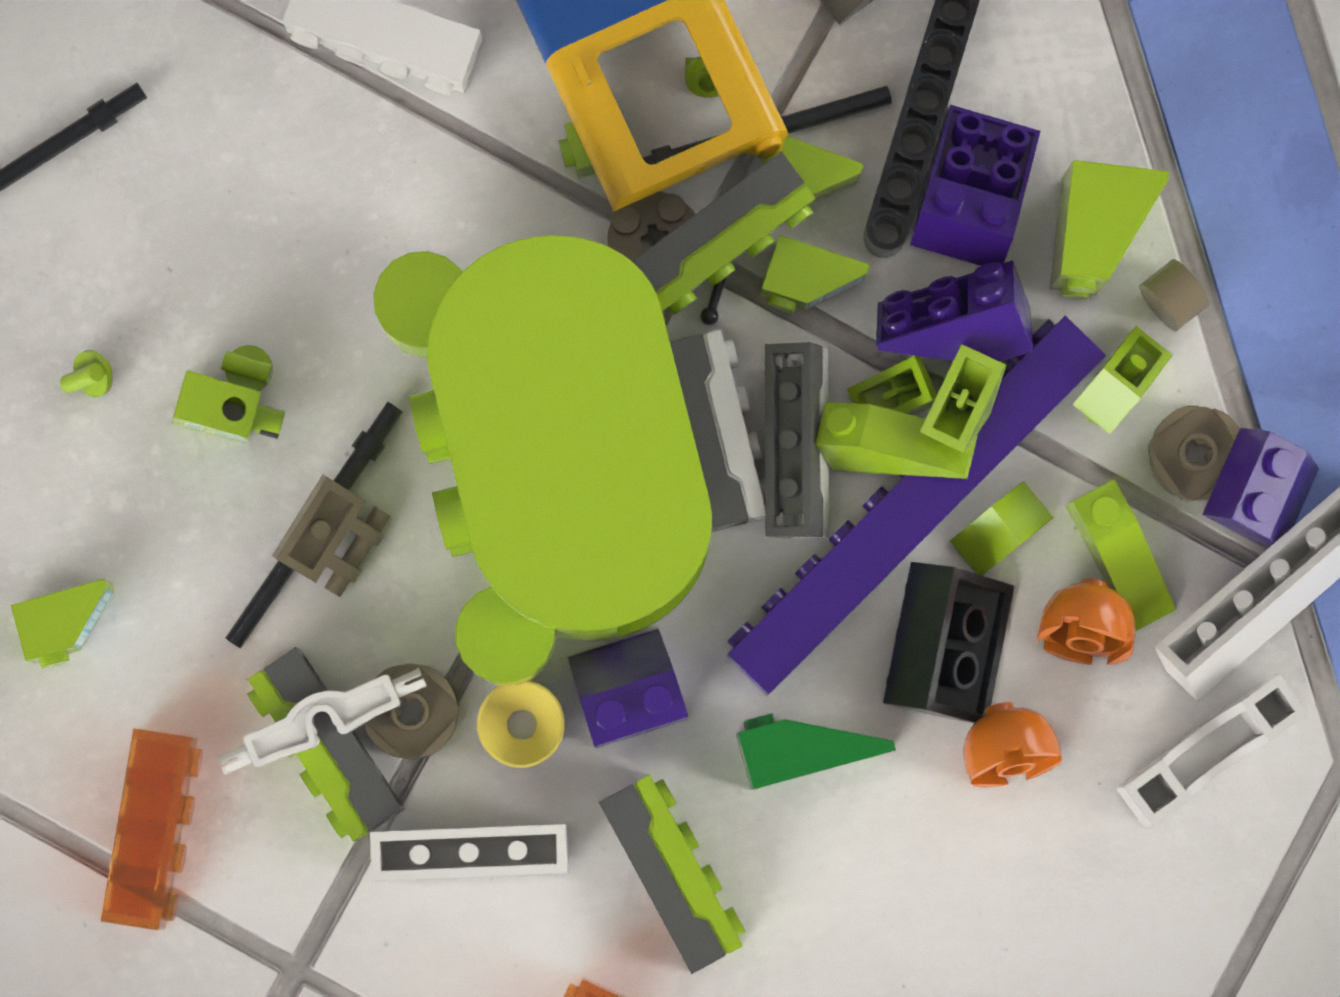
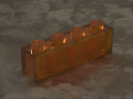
[101,728,203,930]

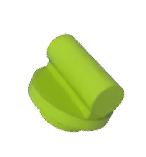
[685,56,719,98]
[221,345,273,391]
[60,350,113,397]

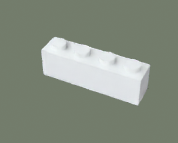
[282,0,483,95]
[370,824,569,881]

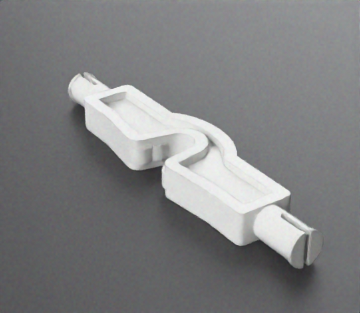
[217,667,427,775]

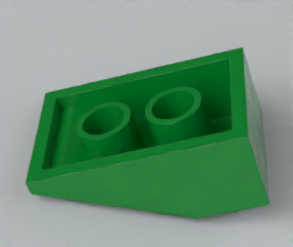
[736,713,896,790]

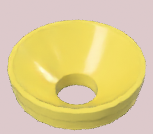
[477,681,565,768]

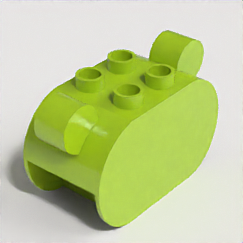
[373,235,712,685]

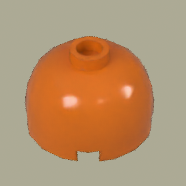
[1037,578,1136,665]
[963,702,1062,788]

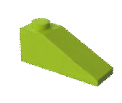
[815,402,978,479]
[1065,479,1177,632]

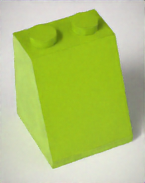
[1050,160,1169,300]

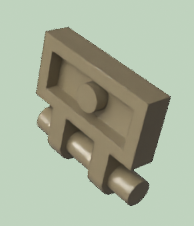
[272,474,391,597]

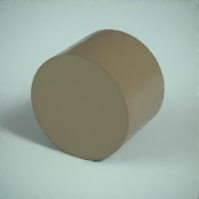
[1139,259,1210,332]

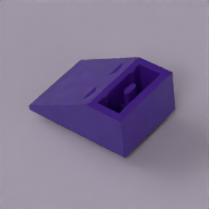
[910,105,1041,266]
[876,260,1033,361]

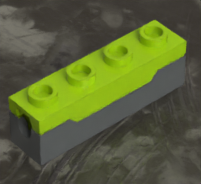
[632,151,816,315]
[247,647,405,841]
[599,774,746,974]

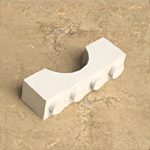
[1116,674,1309,827]

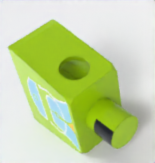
[171,370,285,443]

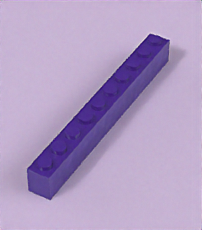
[727,315,1106,696]

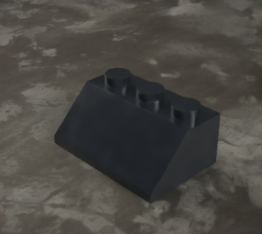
[883,562,1015,724]

